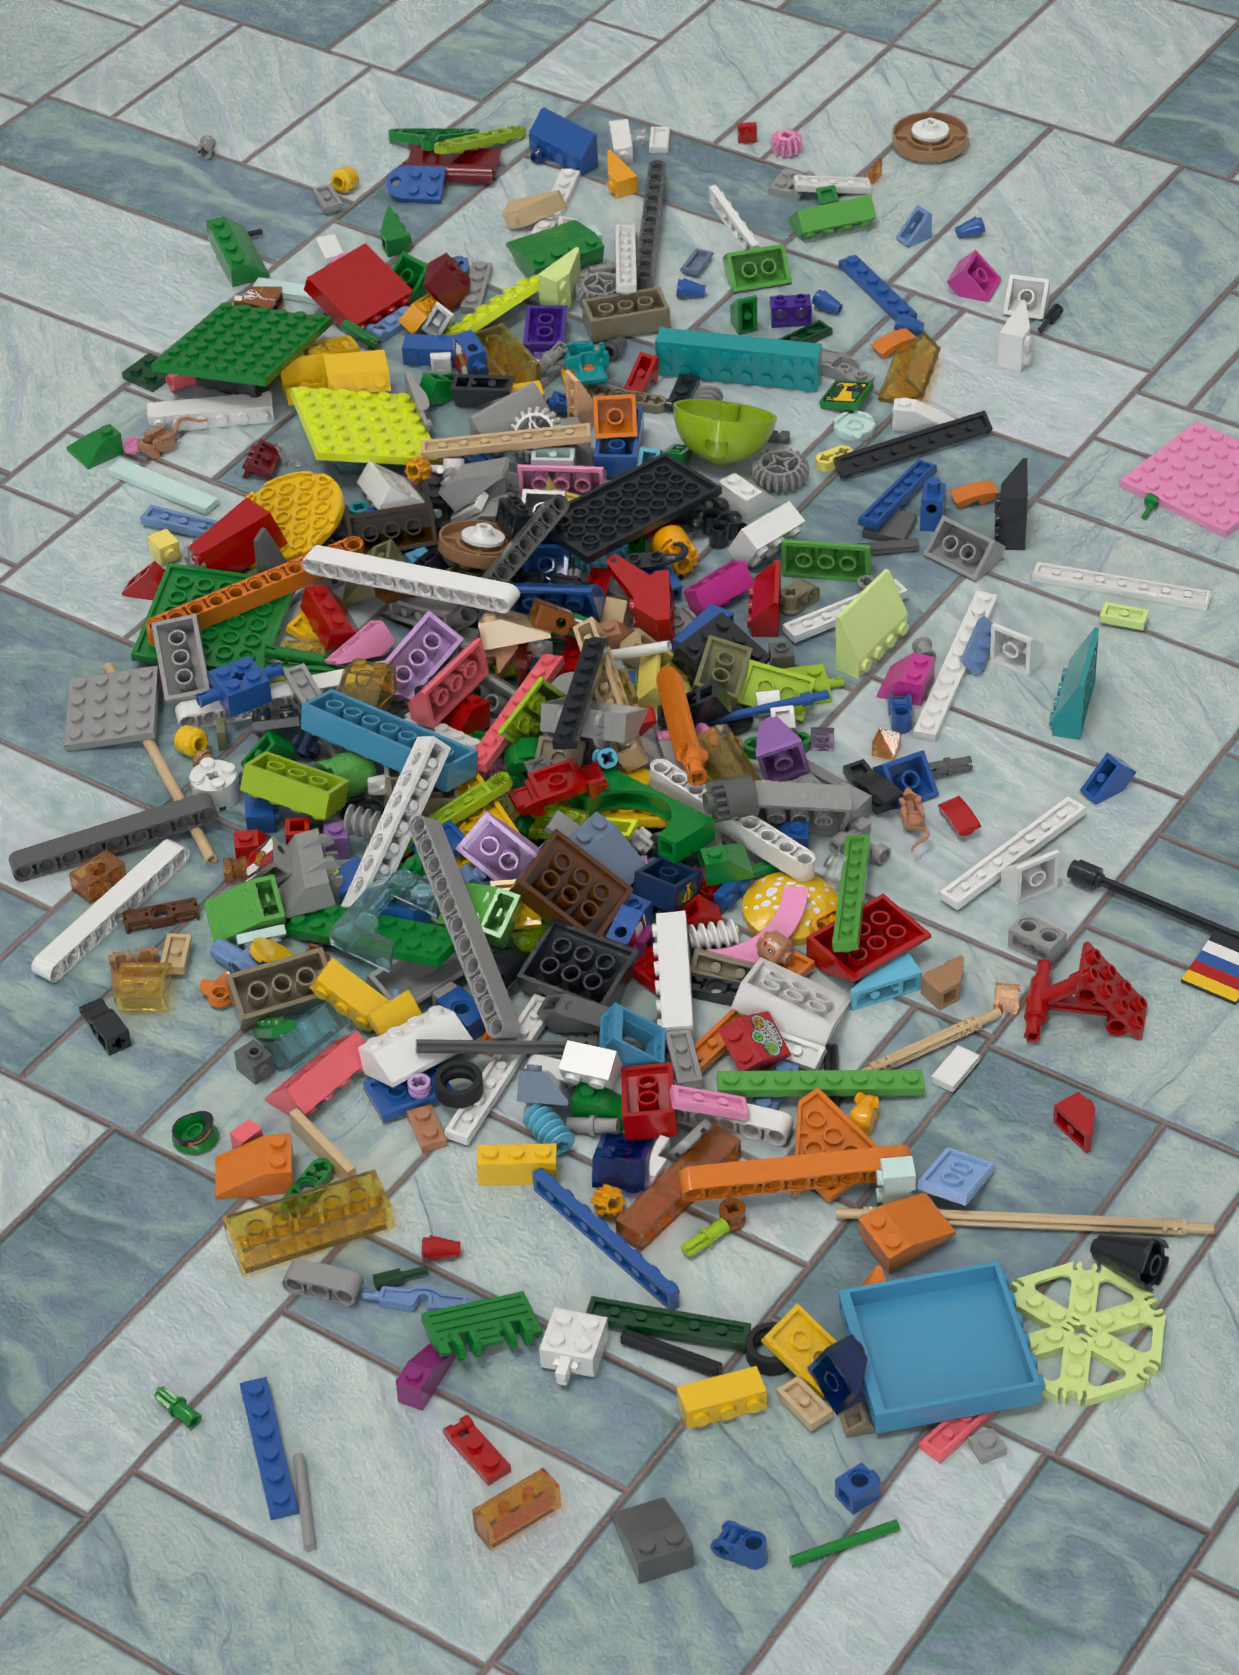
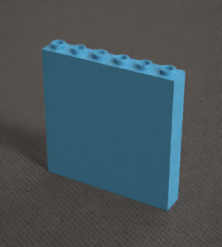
[838,1261,1045,1434]

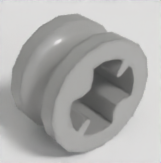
[857,575,875,593]

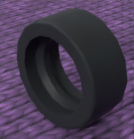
[434,1060,483,1109]
[745,1322,790,1376]

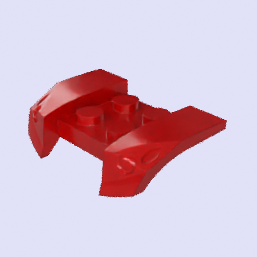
[508,758,609,816]

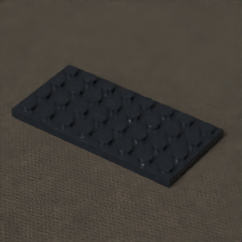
[546,452,722,564]

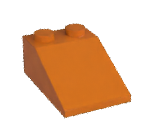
[215,1133,294,1200]
[859,1192,956,1274]

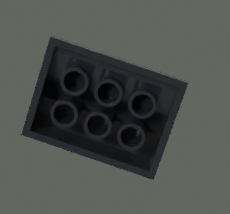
[516,919,639,1007]

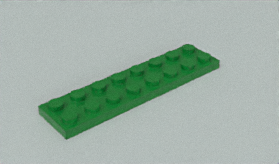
[285,905,455,968]

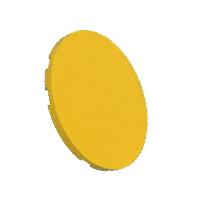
[241,471,345,569]

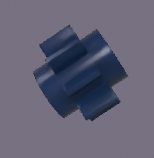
[291,730,322,758]

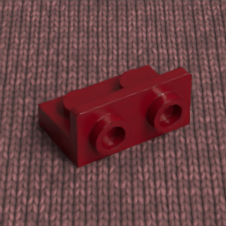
[242,438,283,480]

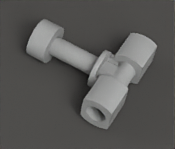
[829,816,891,865]

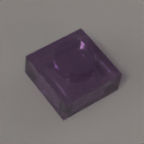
[811,727,834,751]

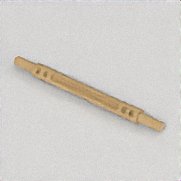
[861,1008,1002,1070]

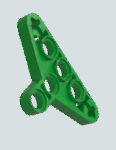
[388,128,480,151]

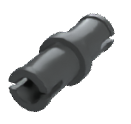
[929,756,973,776]

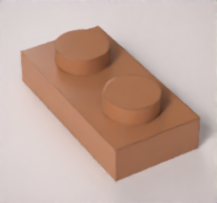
[407,1104,447,1154]

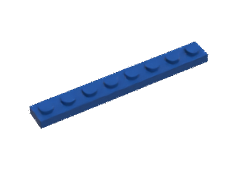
[533,1168,680,1310]

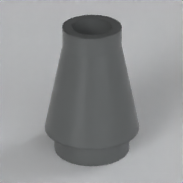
[604,336,627,360]

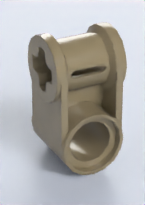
[780,578,820,616]

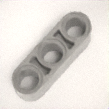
[282,1258,364,1307]

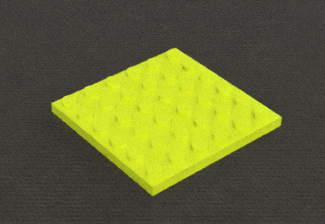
[290,386,440,465]

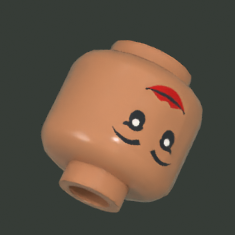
[756,931,794,966]

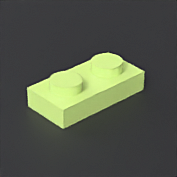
[1099,602,1149,630]

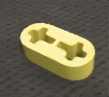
[816,445,853,472]

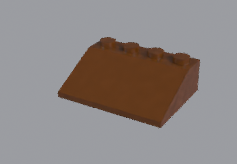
[509,828,633,936]

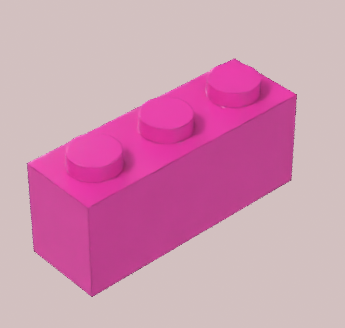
[683,560,754,615]

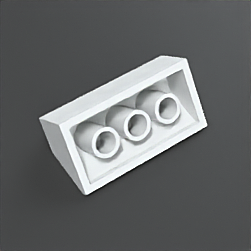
[357,460,425,510]
[358,1005,473,1087]

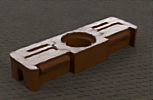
[122,897,200,934]

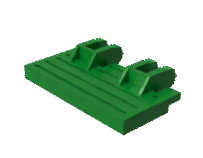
[421,1291,543,1361]

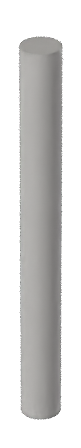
[293,1453,315,1552]

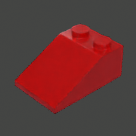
[621,1062,678,1141]

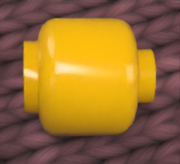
[331,166,359,193]
[174,725,208,757]

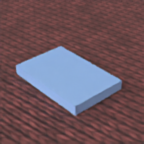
[916,1147,996,1206]

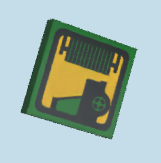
[819,380,874,411]

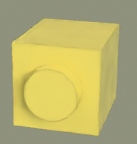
[147,529,181,566]

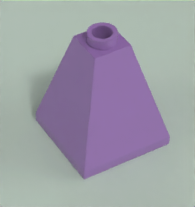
[756,716,811,782]

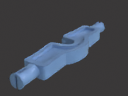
[362,1286,474,1312]

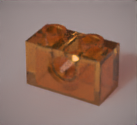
[69,849,127,904]

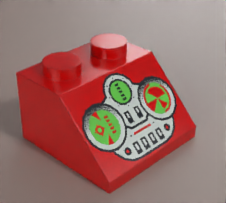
[718,1011,792,1071]

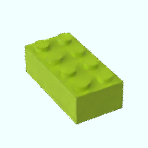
[240,751,350,820]

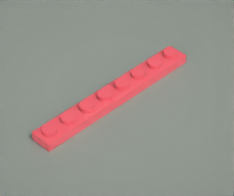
[475,654,565,772]

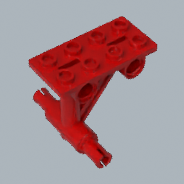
[1024,941,1147,1042]

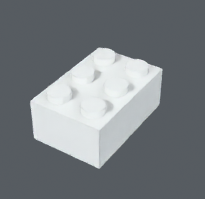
[727,501,805,568]

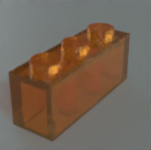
[472,1467,562,1550]

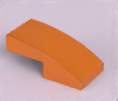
[870,328,918,359]
[949,480,999,509]

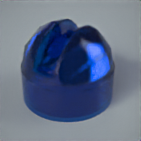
[530,148,547,165]

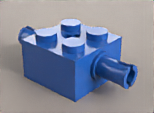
[195,656,284,718]

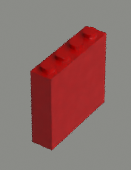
[304,243,413,338]

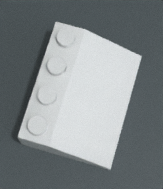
[731,957,850,1047]

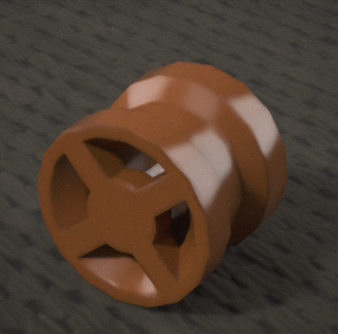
[719,1198,746,1232]

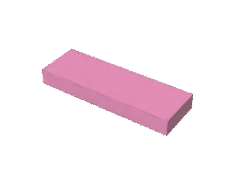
[669,1085,749,1121]

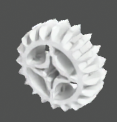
[510,406,564,463]

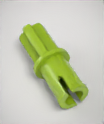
[681,1218,730,1257]

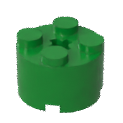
[503,737,539,789]

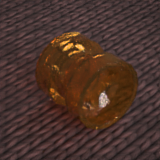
[223,856,248,882]

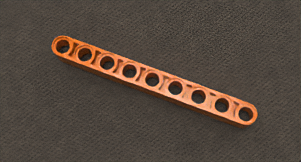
[678,1145,915,1202]

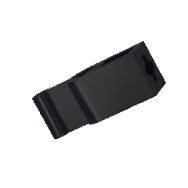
[79,997,132,1056]

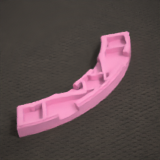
[707,886,808,963]

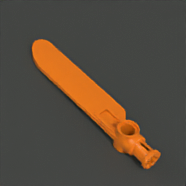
[656,666,708,786]

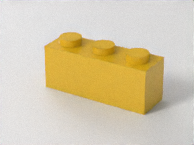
[309,958,389,1033]
[477,1143,558,1186]
[676,1366,767,1430]

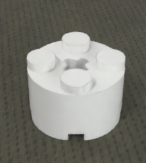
[189,757,239,812]

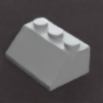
[923,515,1006,581]

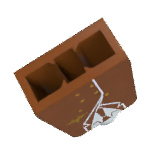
[234,286,284,310]
[527,597,583,636]

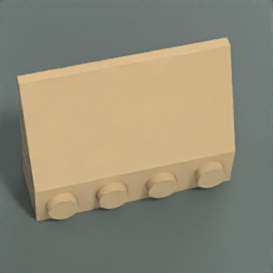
[478,610,551,650]

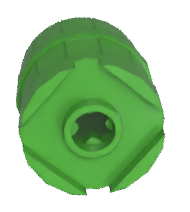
[313,751,377,799]

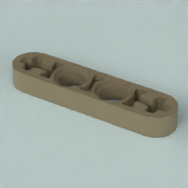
[589,386,666,414]

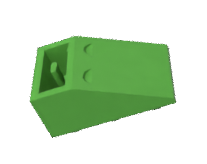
[204,874,286,942]
[436,882,524,949]

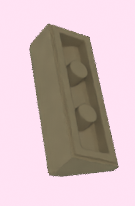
[690,948,756,983]

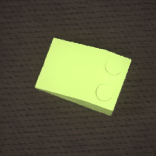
[538,247,581,310]

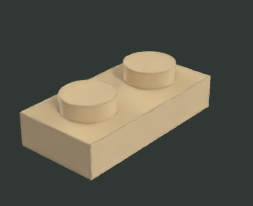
[159,933,192,975]
[776,1376,833,1431]

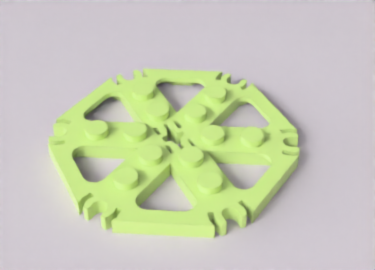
[1011,1261,1166,1407]

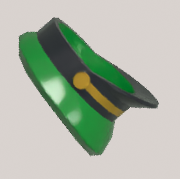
[172,1111,219,1154]

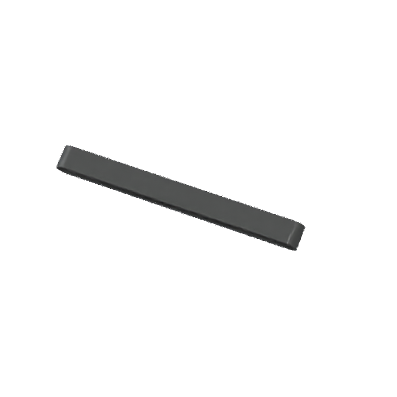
[636,160,666,290]

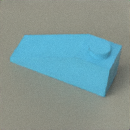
[850,953,922,1011]

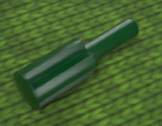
[373,1266,428,1290]

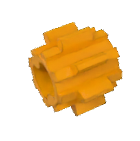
[405,456,432,484]
[591,1184,625,1219]

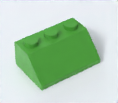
[722,244,792,293]

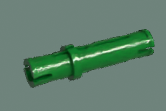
[264,644,332,666]

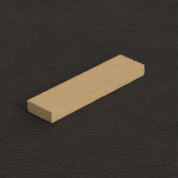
[289,1108,358,1189]

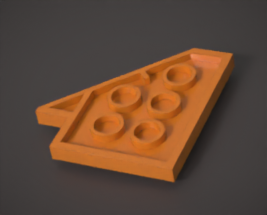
[792,1087,879,1203]

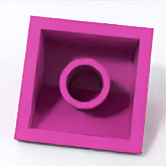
[947,250,1002,302]
[877,653,935,706]

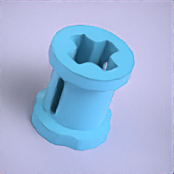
[592,747,618,769]

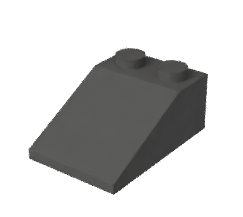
[610,1497,694,1584]

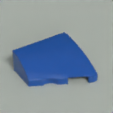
[375,902,431,923]

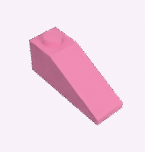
[324,620,396,665]

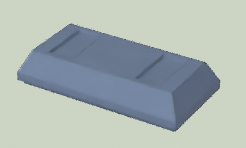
[680,248,714,277]

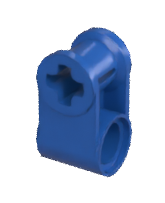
[887,694,912,734]
[710,1520,768,1570]

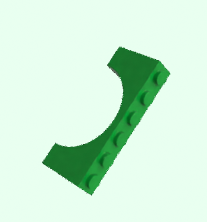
[571,767,715,864]

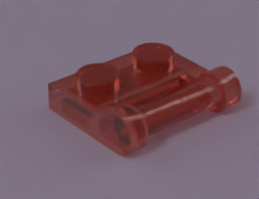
[514,642,533,688]

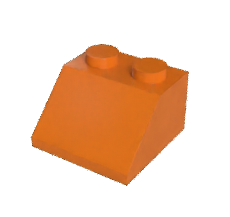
[593,394,638,439]

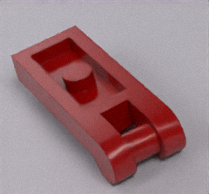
[443,1415,511,1486]

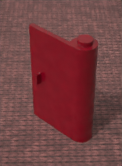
[399,145,501,185]

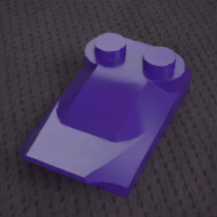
[523,305,567,363]

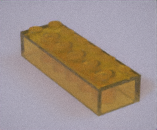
[223,1169,394,1275]

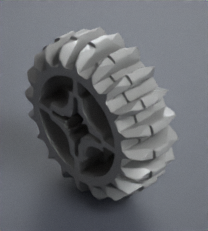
[575,271,618,307]
[751,447,809,494]

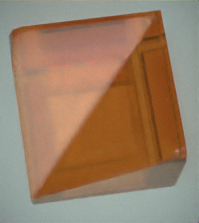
[872,728,901,760]

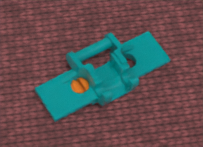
[562,340,609,387]

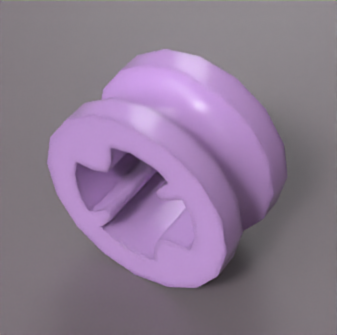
[408,1073,431,1099]

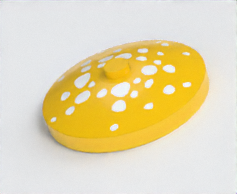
[742,872,838,946]

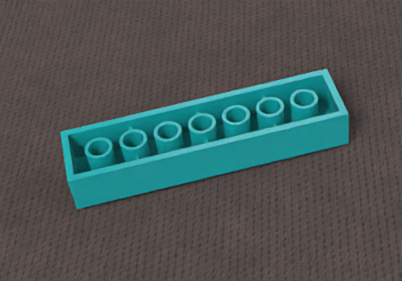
[655,327,822,392]

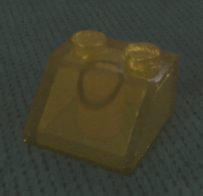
[337,658,397,708]
[113,962,172,1010]

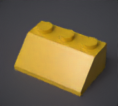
[323,350,391,393]

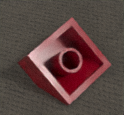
[423,252,471,312]

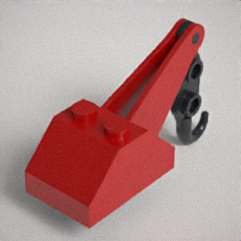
[606,542,688,650]

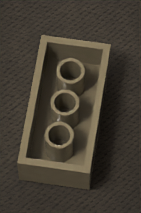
[582,287,670,342]
[225,947,329,1030]

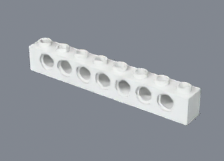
[341,736,451,913]

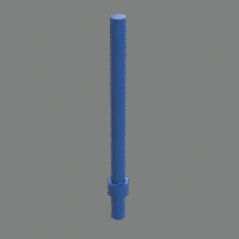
[694,690,830,728]

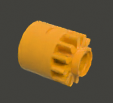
[651,525,700,577]

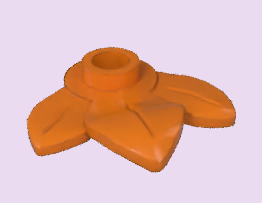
[200,971,231,1008]

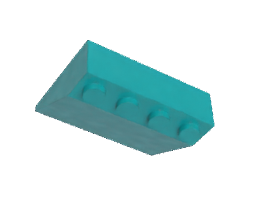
[1049,627,1099,740]

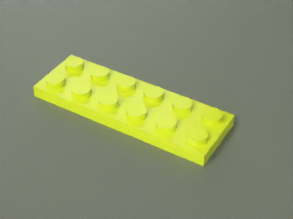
[442,274,539,336]

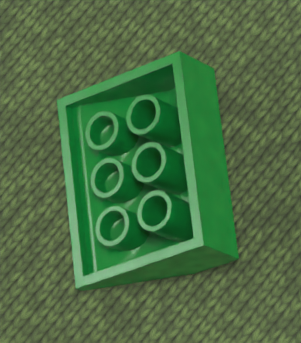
[506,220,605,278]

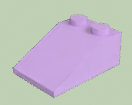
[455,811,539,881]

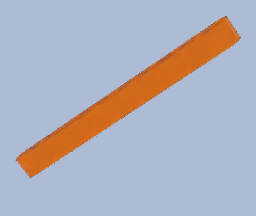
[146,536,364,647]

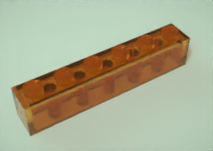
[615,1126,741,1252]

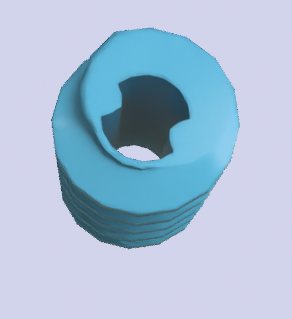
[523,1103,575,1156]

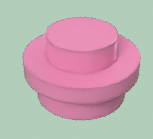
[123,436,141,455]

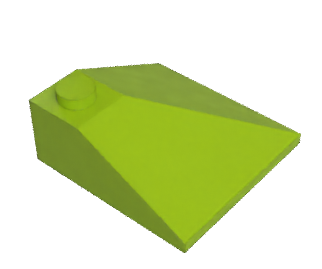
[497,676,567,744]

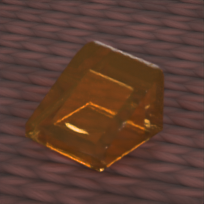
[863,158,882,185]
[993,982,1021,1015]

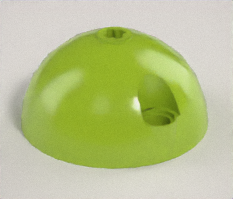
[673,399,777,465]

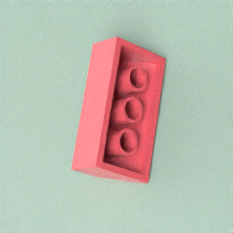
[407,638,489,729]
[264,1031,366,1117]

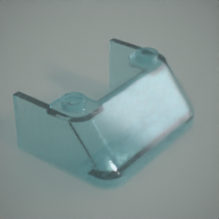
[329,870,440,973]

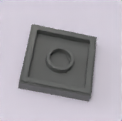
[862,510,917,541]

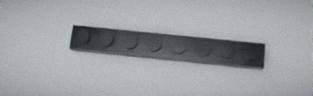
[833,410,993,479]
[552,637,609,750]

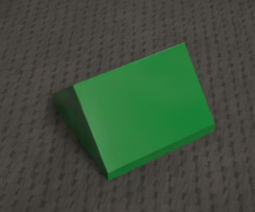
[393,251,429,302]

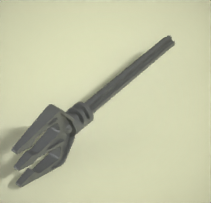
[415,1032,668,1067]

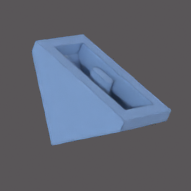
[896,205,932,247]

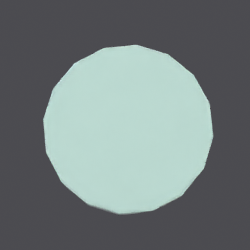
[834,411,875,442]

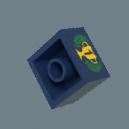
[632,856,703,913]

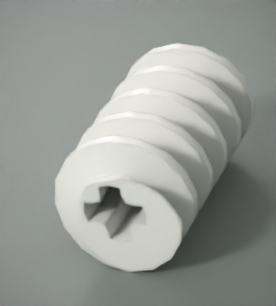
[688,919,740,956]

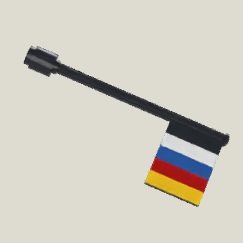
[1067,859,1239,1005]

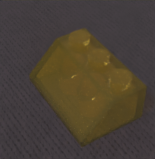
[697,724,761,783]

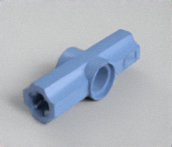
[210,938,264,973]

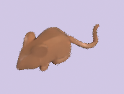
[137,417,207,460]
[899,788,930,852]

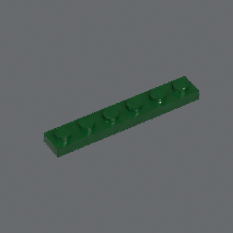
[586,1296,751,1351]

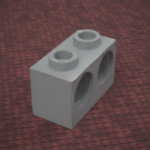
[1008,912,1067,964]

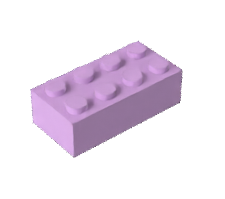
[368,611,464,699]

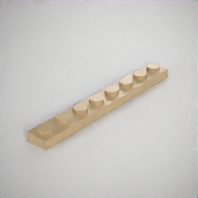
[421,423,592,460]

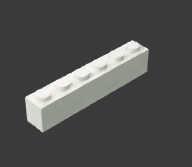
[147,391,274,432]
[652,911,695,1041]

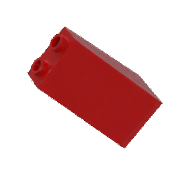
[188,497,288,573]

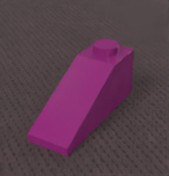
[395,1343,456,1411]

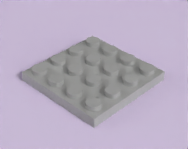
[64,666,160,752]

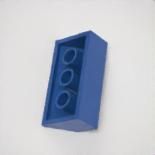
[529,107,598,176]
[511,582,605,620]

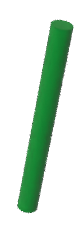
[789,1519,900,1567]

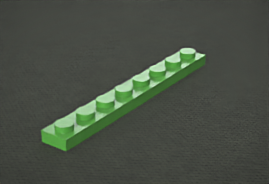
[832,834,871,952]
[716,1070,925,1097]

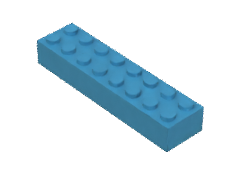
[301,689,478,792]

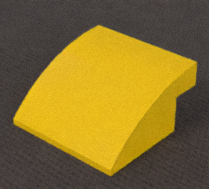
[277,335,360,406]

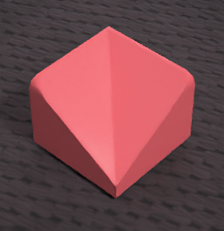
[230,1119,263,1149]

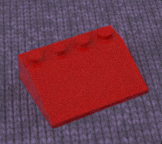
[806,893,931,982]

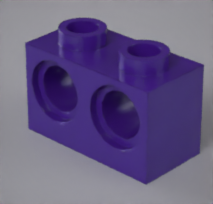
[770,294,812,328]

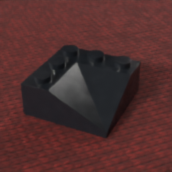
[994,458,1028,550]
[671,612,771,682]

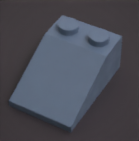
[568,811,646,886]

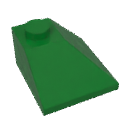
[66,424,124,470]
[696,843,754,886]

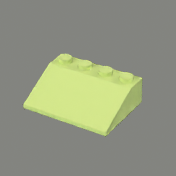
[836,569,909,679]

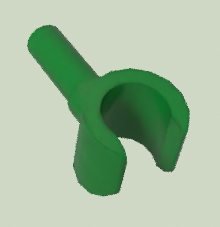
[1141,493,1159,520]

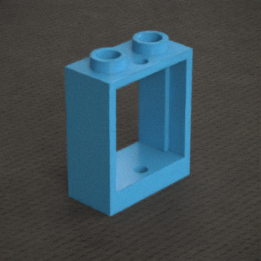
[599,1002,666,1067]

